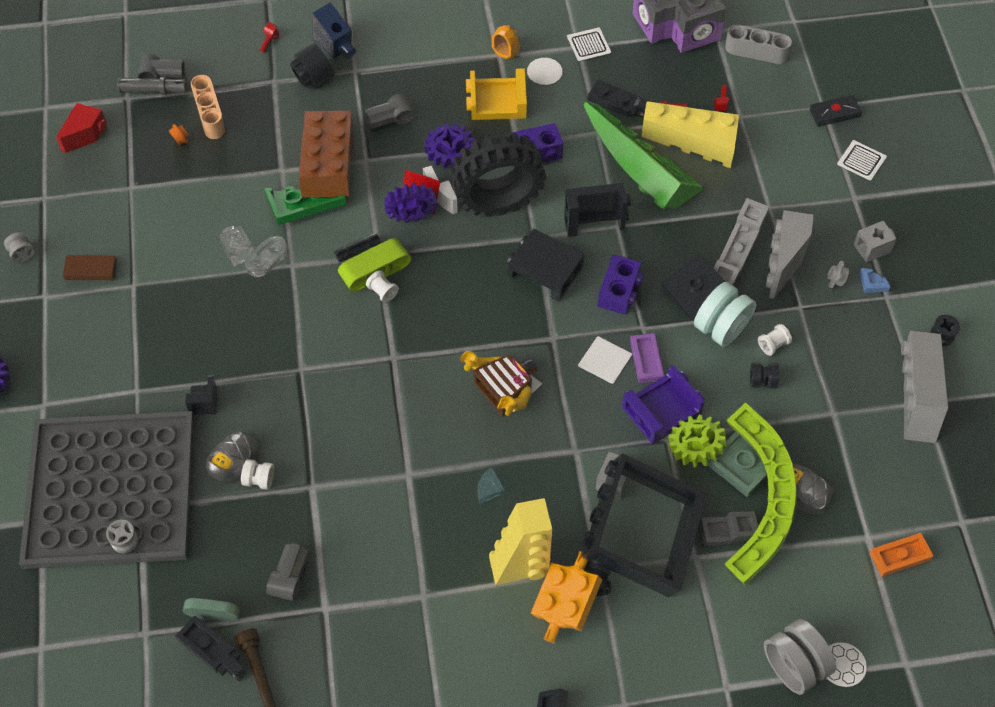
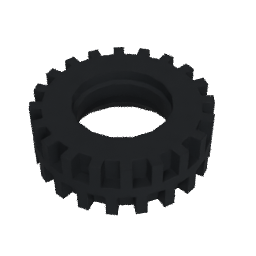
[450,133,547,217]

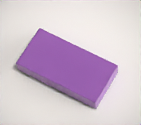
[630,333,665,383]

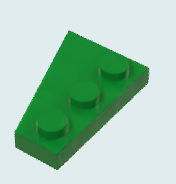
[264,186,347,225]

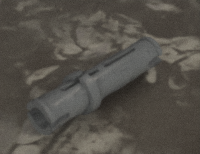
[117,77,188,95]

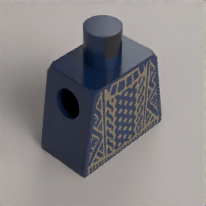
[312,2,356,59]

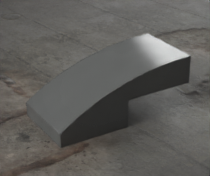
[699,511,759,547]

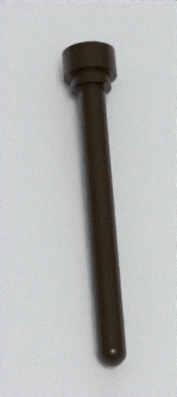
[235,628,276,707]

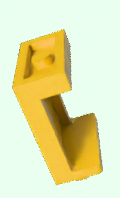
[466,68,527,120]

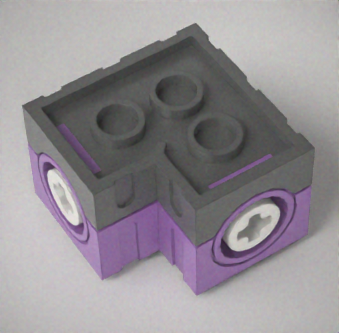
[632,0,726,53]

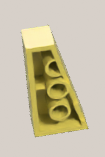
[641,101,739,169]
[489,498,552,585]

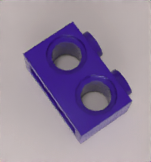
[510,123,563,163]
[597,254,644,315]

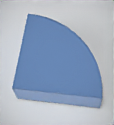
[859,268,890,293]

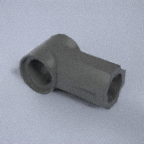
[138,54,185,79]
[365,94,414,129]
[266,543,309,601]

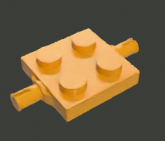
[531,551,602,644]

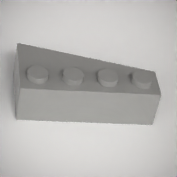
[901,331,948,443]

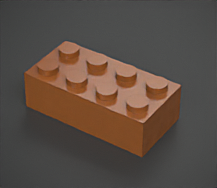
[299,111,354,198]

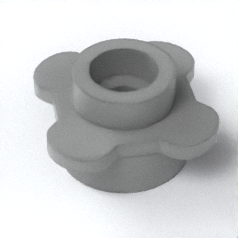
[827,260,849,288]

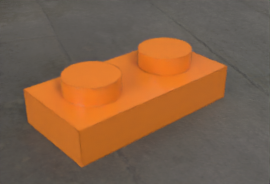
[870,533,934,577]

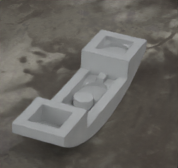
[714,198,769,286]

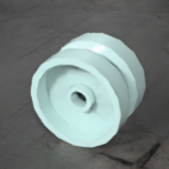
[694,282,757,347]

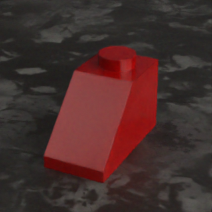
[56,103,107,153]

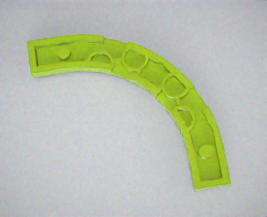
[725,402,797,586]

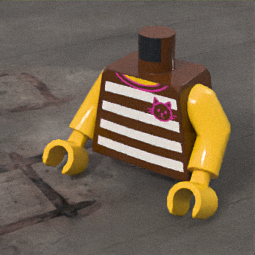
[459,351,538,417]

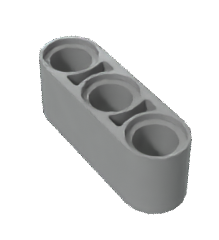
[725,25,792,64]

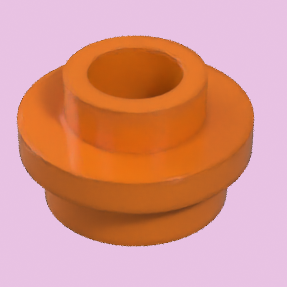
[169,123,189,146]

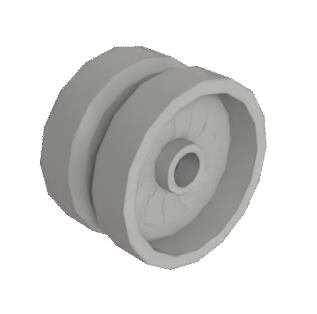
[763,619,836,695]

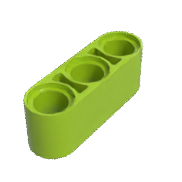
[338,238,411,292]

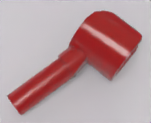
[259,22,279,53]
[714,85,729,111]

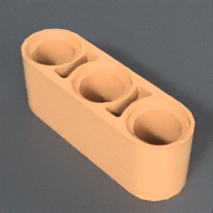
[191,75,225,139]

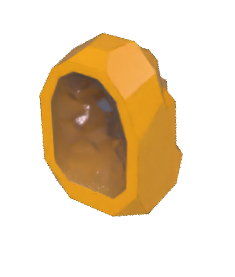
[492,25,520,59]

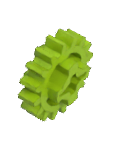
[669,415,727,467]

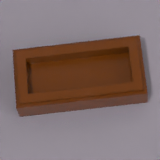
[63,255,117,280]

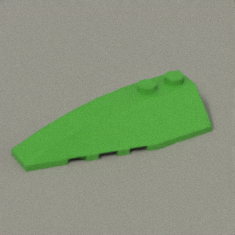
[583,101,703,209]

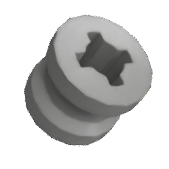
[4,232,35,263]
[106,519,138,554]

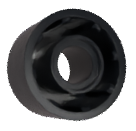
[290,42,335,88]

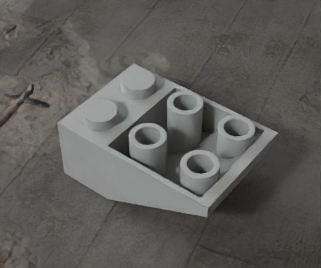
[766,210,813,299]

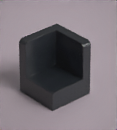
[185,375,217,415]

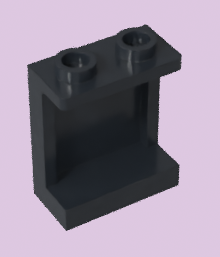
[564,183,631,237]
[507,228,584,302]

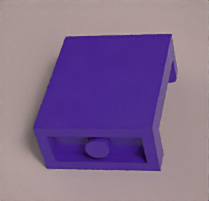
[622,365,705,445]

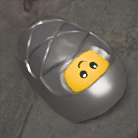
[206,430,259,484]
[793,464,834,515]

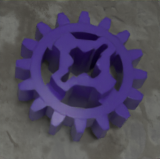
[425,123,475,169]
[384,183,437,223]

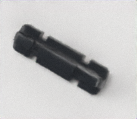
[334,233,381,262]

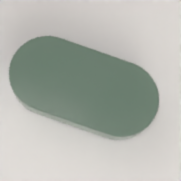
[183,598,240,622]

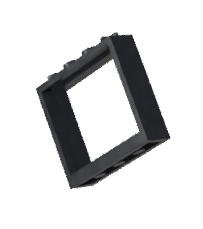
[581,453,707,597]

